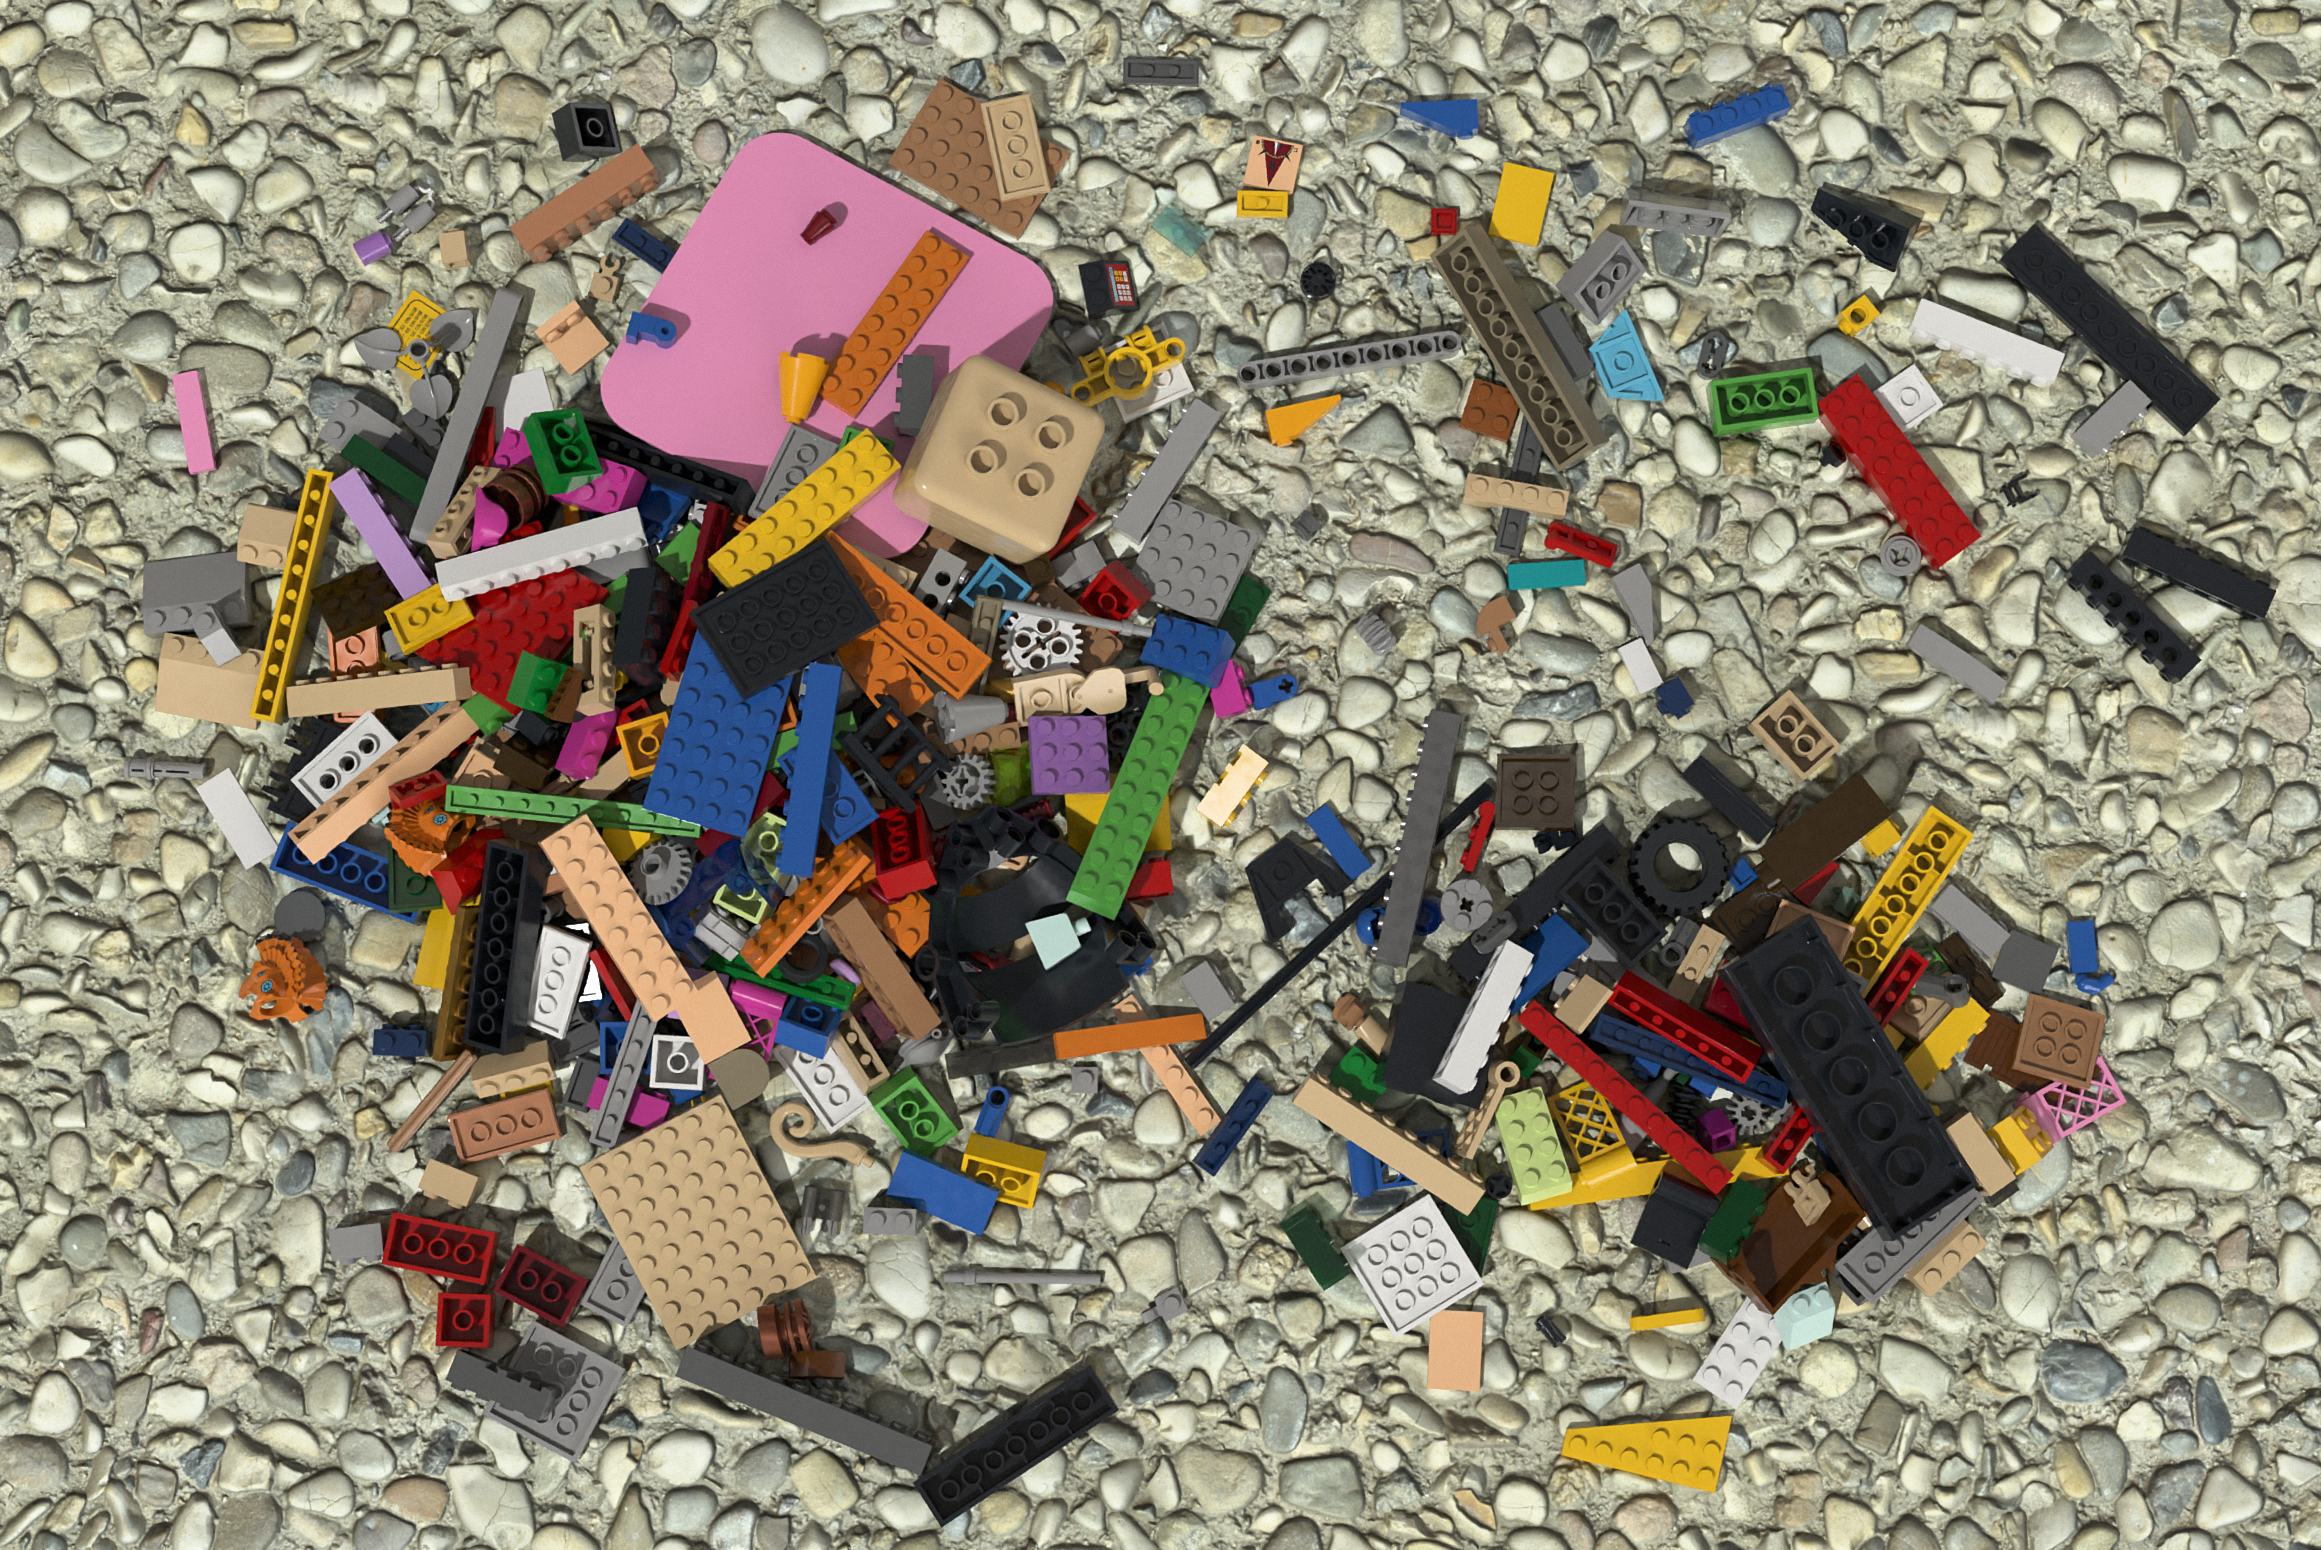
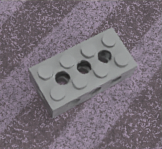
[913,547,971,621]

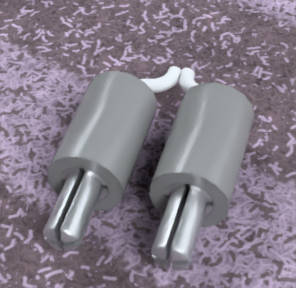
[376,183,437,242]

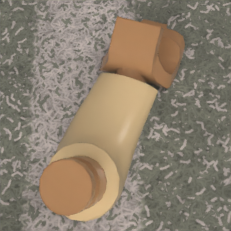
[1331,993,1388,1060]

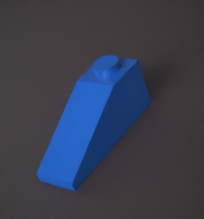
[1400,99,1479,140]

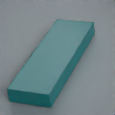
[1507,559,1586,591]

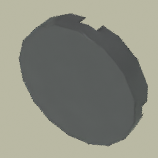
[274,891,327,943]

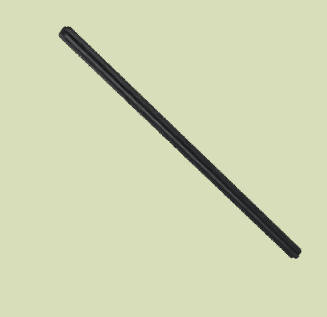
[1185,783,1494,1069]

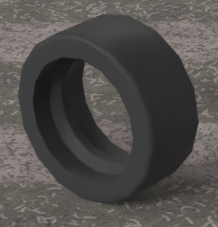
[777,932,828,984]

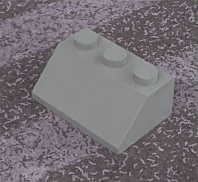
[1555,230,1646,326]

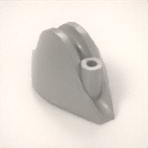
[892,1027,954,1070]

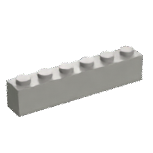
[1111,398,1222,546]

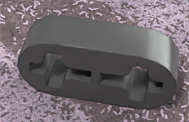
[1696,331,1727,380]
[1471,911,1517,954]

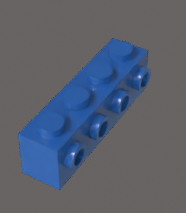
[1683,84,1791,150]

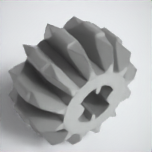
[1355,612,1397,657]
[1725,1095,1769,1135]

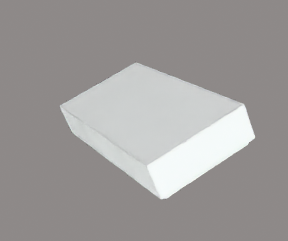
[1617,638,1664,695]

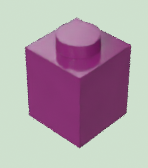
[1697,1108,1735,1155]

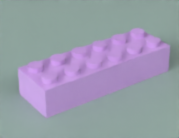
[328,468,439,601]

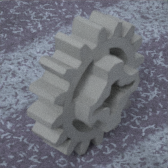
[941,753,996,810]

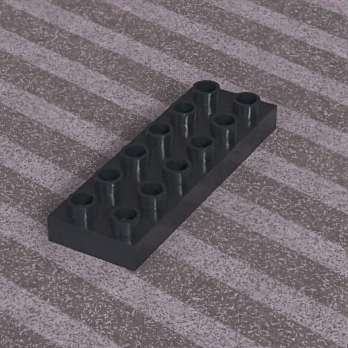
[1716,913,1979,1241]

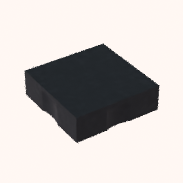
[1373,980,1495,1112]

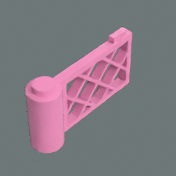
[2012,1056,2127,1145]

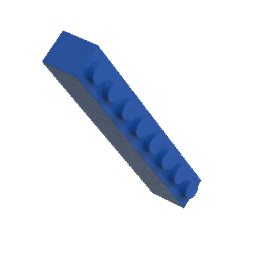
[775,662,843,879]

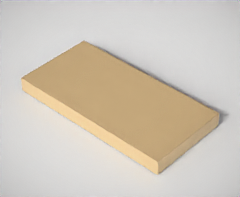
[980,93,1051,202]

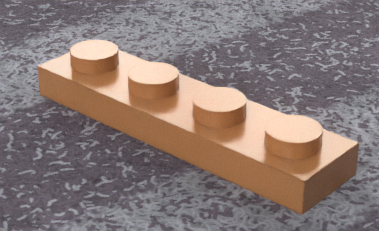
[917,720,1022,764]

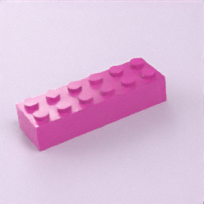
[490,427,648,516]

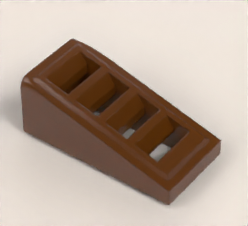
[544,666,584,723]

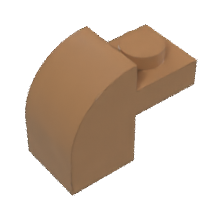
[1475,595,1516,657]

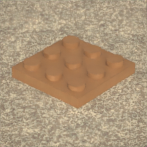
[2011,993,2106,1090]

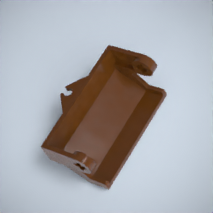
[1710,1166,1866,1316]

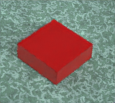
[1431,208,1457,236]

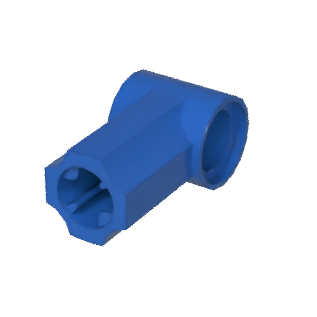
[974,1086,1011,1138]

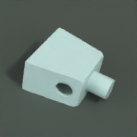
[1025,913,1091,970]

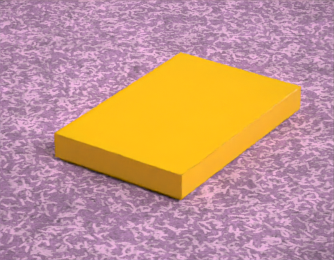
[1487,162,1554,247]
[384,582,475,655]

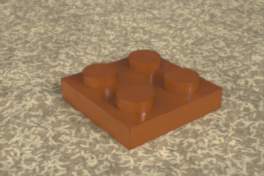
[1458,378,1519,443]

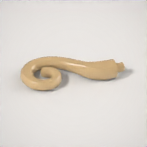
[769,1101,875,1168]

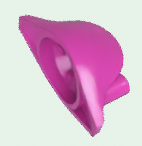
[471,486,509,553]

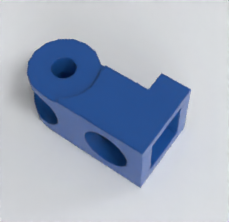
[626,311,677,349]

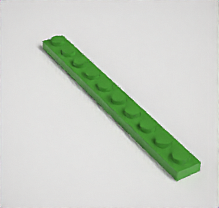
[445,784,703,837]

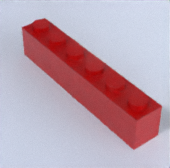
[1607,970,1764,1084]

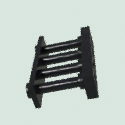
[834,693,954,814]

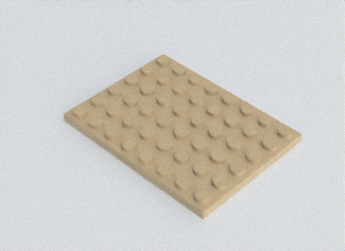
[579,1093,817,1350]

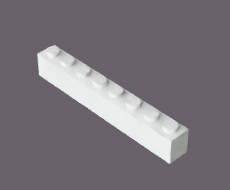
[435,507,649,602]

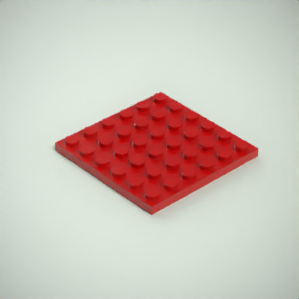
[413,568,611,717]

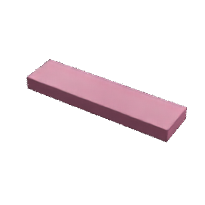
[172,370,217,475]

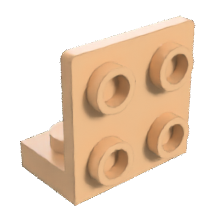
[534,300,610,376]

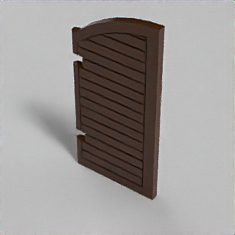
[1962,1009,2101,1107]

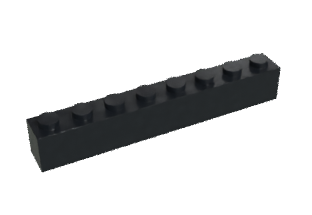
[585,423,756,517]
[1446,823,1623,984]

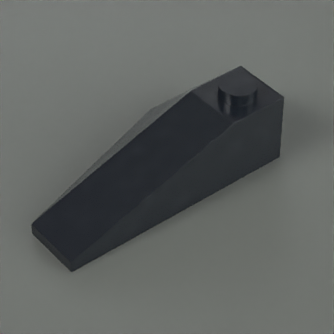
[1810,187,1920,273]

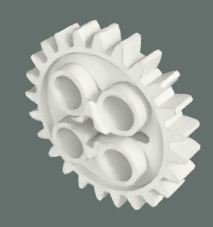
[999,603,1083,677]

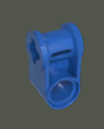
[1247,674,1298,711]

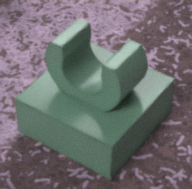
[1826,885,1861,920]

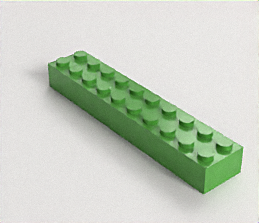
[1066,668,1210,920]

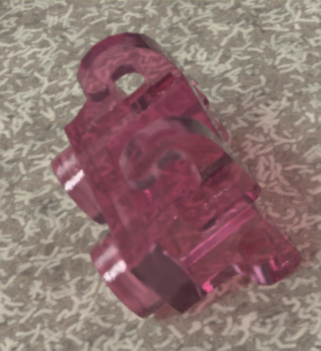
[853,1000,898,1049]

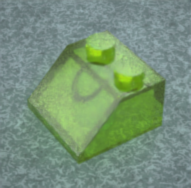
[986,749,1032,807]

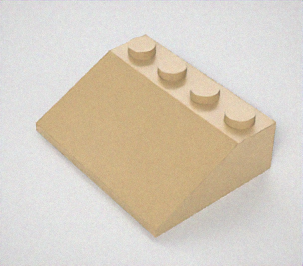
[155,632,265,730]

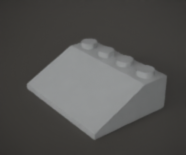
[1619,186,1731,238]
[142,551,255,639]

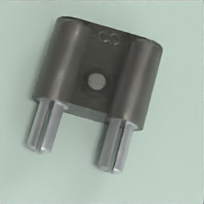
[800,1185,846,1239]

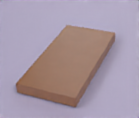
[447,1087,563,1165]

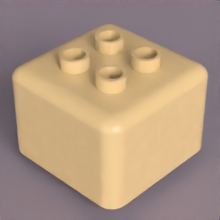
[893,355,1105,566]

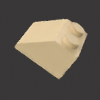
[237,502,298,570]
[1551,974,1613,1036]

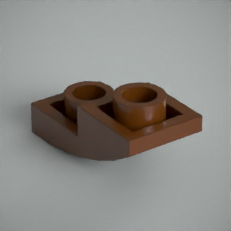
[789,1350,846,1380]

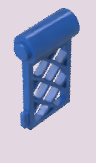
[1345,1128,1452,1198]

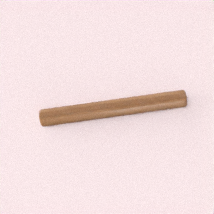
[387,1049,477,1152]

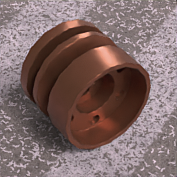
[483,463,550,532]
[757,1298,813,1361]

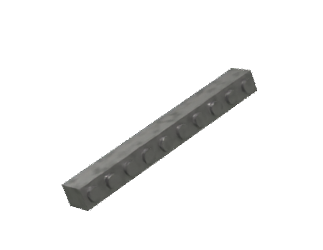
[1372,709,1462,969]

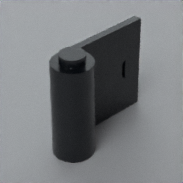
[1630,1170,1722,1270]

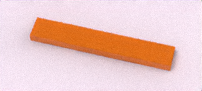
[1053,1013,1206,1060]

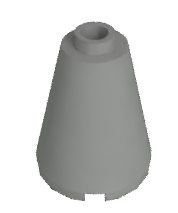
[933,691,1009,744]

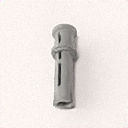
[124,756,206,780]

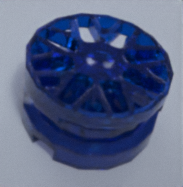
[1415,899,1442,936]

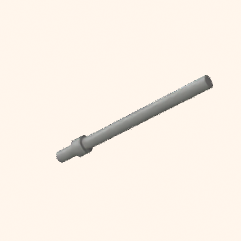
[1002,599,1152,638]
[944,1269,1101,1285]

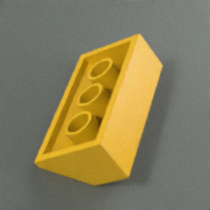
[413,893,481,990]

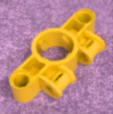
[1070,324,1186,407]

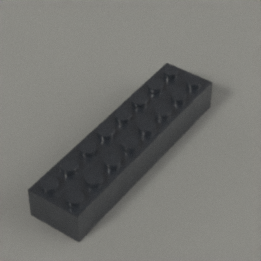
[463,837,548,1056]
[913,1364,1119,1528]

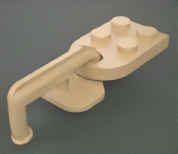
[1011,665,1164,727]

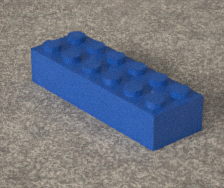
[269,821,426,926]

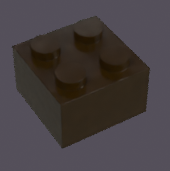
[493,731,563,793]

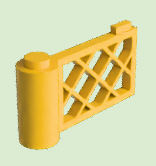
[1547,1081,1638,1189]

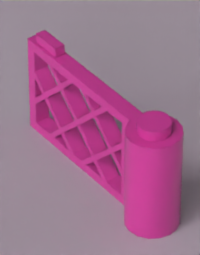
[705,978,789,1080]

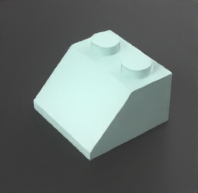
[1773,1282,1835,1351]

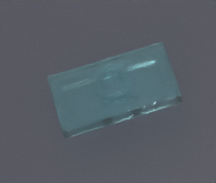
[1151,206,1207,258]

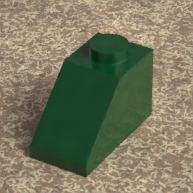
[1508,1031,1549,1079]

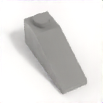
[1609,563,1654,648]

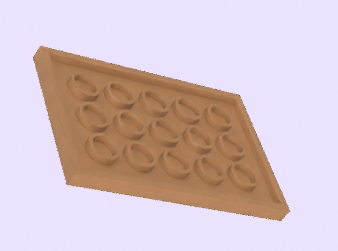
[888,78,1070,241]

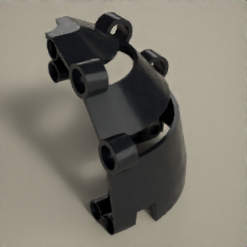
[915,804,1157,1047]

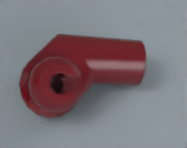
[867,882,907,906]

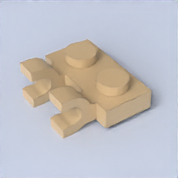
[1783,1164,1831,1227]

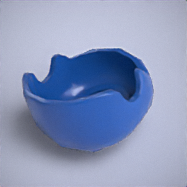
[1356,907,1386,947]

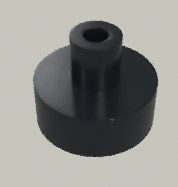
[1819,441,1847,468]

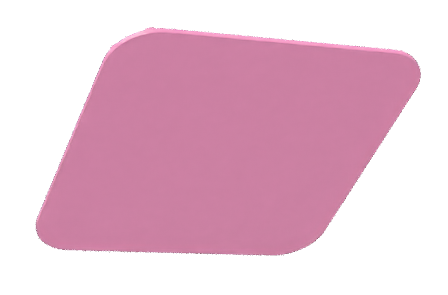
[600,133,1053,559]

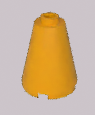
[778,351,830,424]

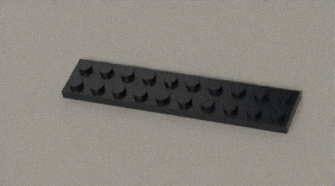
[1998,225,2220,437]

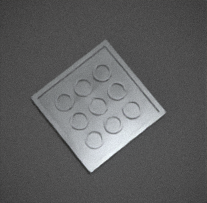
[1131,498,1260,628]
[483,1320,627,1463]

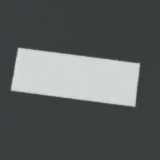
[196,768,278,870]

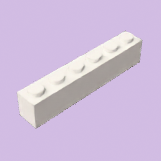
[1906,298,2065,388]
[1432,940,1534,1094]

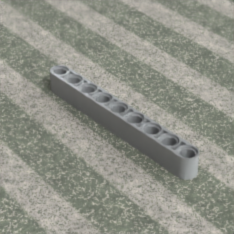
[1237,331,1461,390]

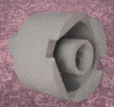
[1439,879,1493,933]

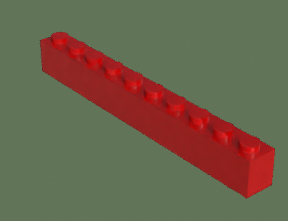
[1755,947,1930,1174]
[1516,1000,1734,1195]

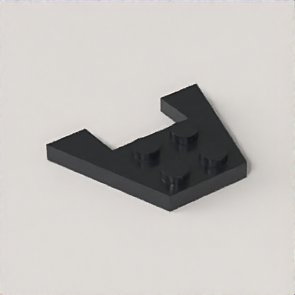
[1245,837,1353,946]

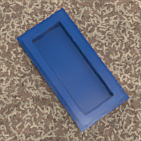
[2065,920,2098,974]

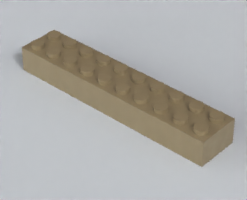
[1430,224,1609,472]

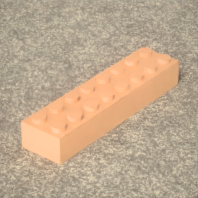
[538,814,700,1022]

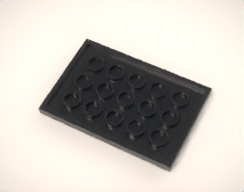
[689,537,881,702]

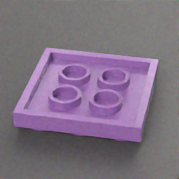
[1027,716,1111,795]

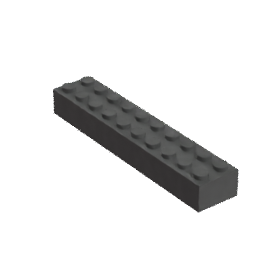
[675,1342,935,1476]

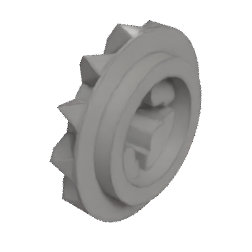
[1879,536,1921,577]

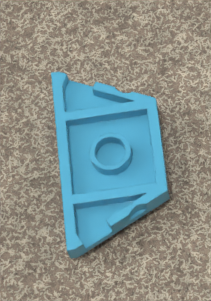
[1588,309,1664,402]

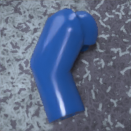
[2074,972,2114,995]

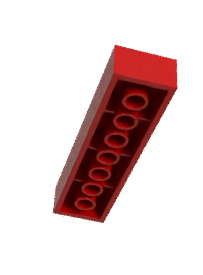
[1817,374,1982,571]

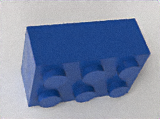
[1140,613,1236,689]

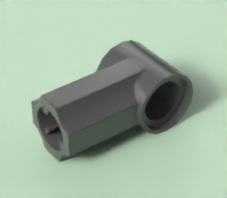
[1658,916,1701,969]
[1915,972,1970,1008]

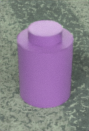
[353,229,394,266]

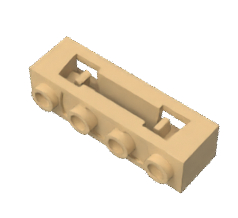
[573,604,616,716]

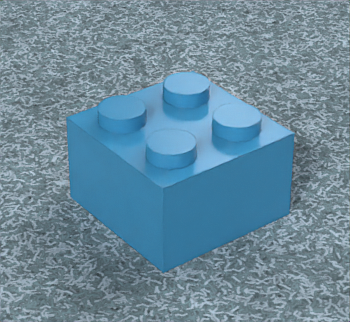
[959,555,1032,631]

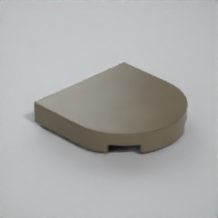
[707,1048,770,1110]

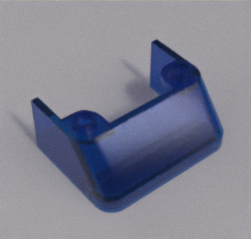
[662,838,786,967]

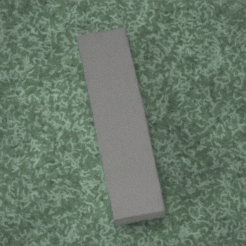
[1905,623,2007,703]

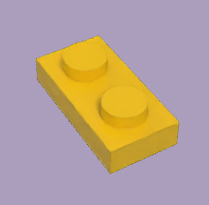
[1236,190,1288,219]

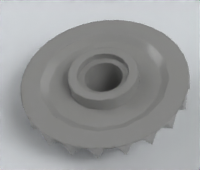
[627,839,692,905]

